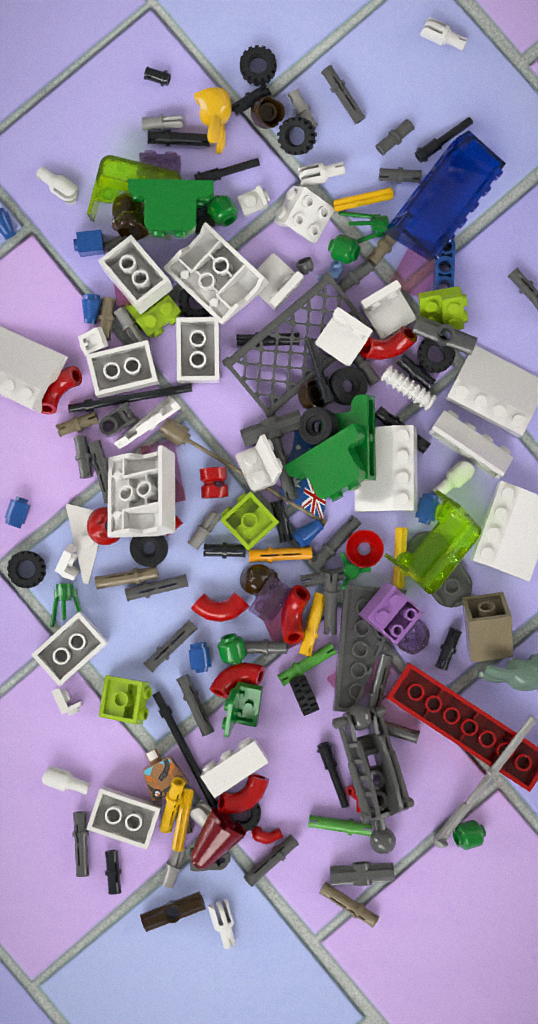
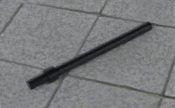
[68,383,193,413]
[152,691,218,807]

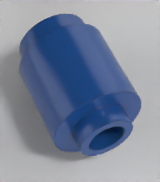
[415,493,440,525]
[4,496,31,529]
[188,642,212,673]

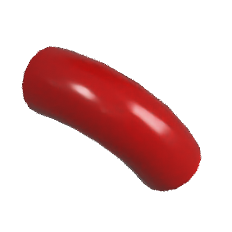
[360,326,417,360]
[41,366,82,415]
[281,585,311,644]
[191,592,250,622]
[209,662,265,698]
[218,773,270,814]

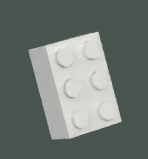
[98,235,173,315]
[176,317,220,384]
[86,340,159,399]
[31,611,109,686]
[200,737,269,798]
[86,786,162,850]

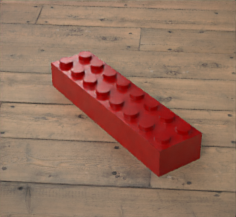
[385,662,538,792]

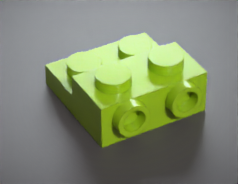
[418,286,468,332]
[124,294,182,339]
[220,491,279,551]
[98,675,152,724]

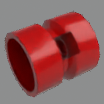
[199,467,229,499]

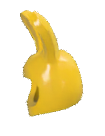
[194,87,232,155]

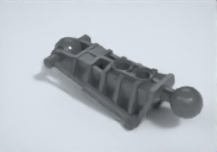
[332,704,414,854]

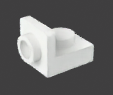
[237,185,270,218]
[78,327,109,356]
[55,543,80,580]
[51,687,83,716]

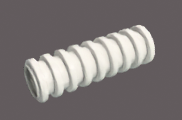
[381,365,436,411]

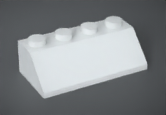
[428,410,514,479]

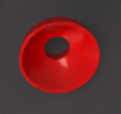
[87,507,121,545]
[345,529,384,568]

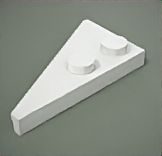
[114,396,181,449]
[66,504,99,584]

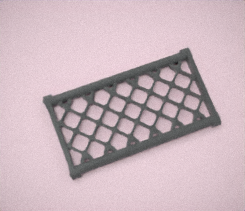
[222,272,374,418]

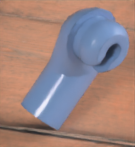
[317,260,344,282]

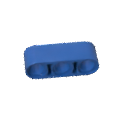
[433,235,455,291]

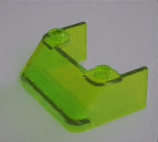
[87,155,182,241]
[384,490,481,594]

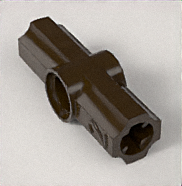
[140,891,206,932]

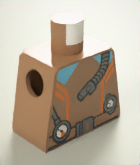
[143,748,190,803]

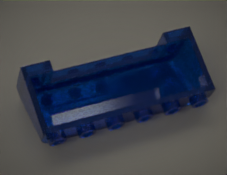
[384,130,506,261]

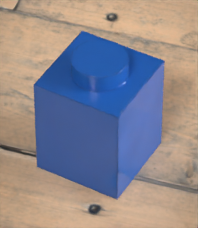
[73,230,105,257]

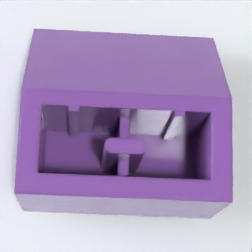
[359,582,424,645]

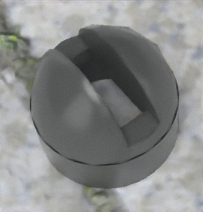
[296,257,314,275]

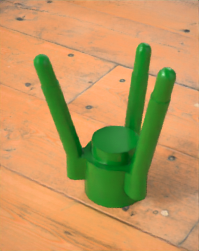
[338,211,389,243]
[340,552,371,589]
[50,583,83,628]

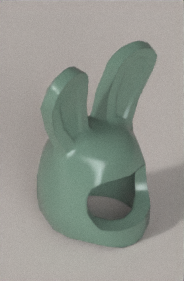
[477,654,538,691]

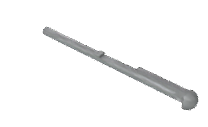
[433,715,538,848]

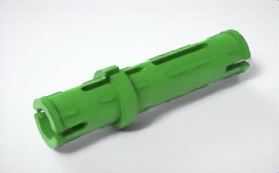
[277,642,337,686]
[308,814,372,837]

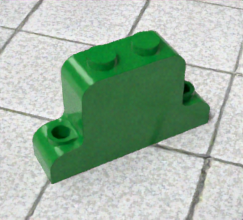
[128,178,214,238]
[318,394,376,481]
[284,423,367,502]

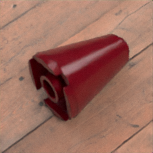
[190,808,246,869]

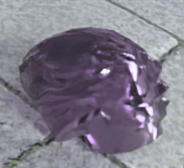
[397,618,430,655]

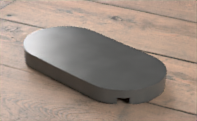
[407,531,472,608]

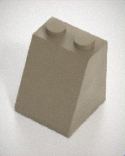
[462,592,513,663]

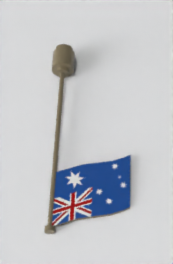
[159,418,328,527]

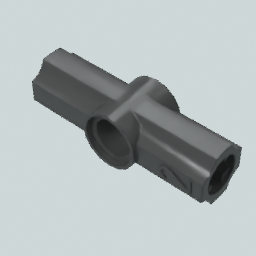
[412,315,478,355]
[240,410,301,447]
[330,861,395,886]

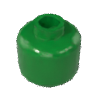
[207,195,238,227]
[328,234,361,264]
[217,633,247,666]
[453,820,486,850]

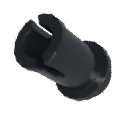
[143,66,171,87]

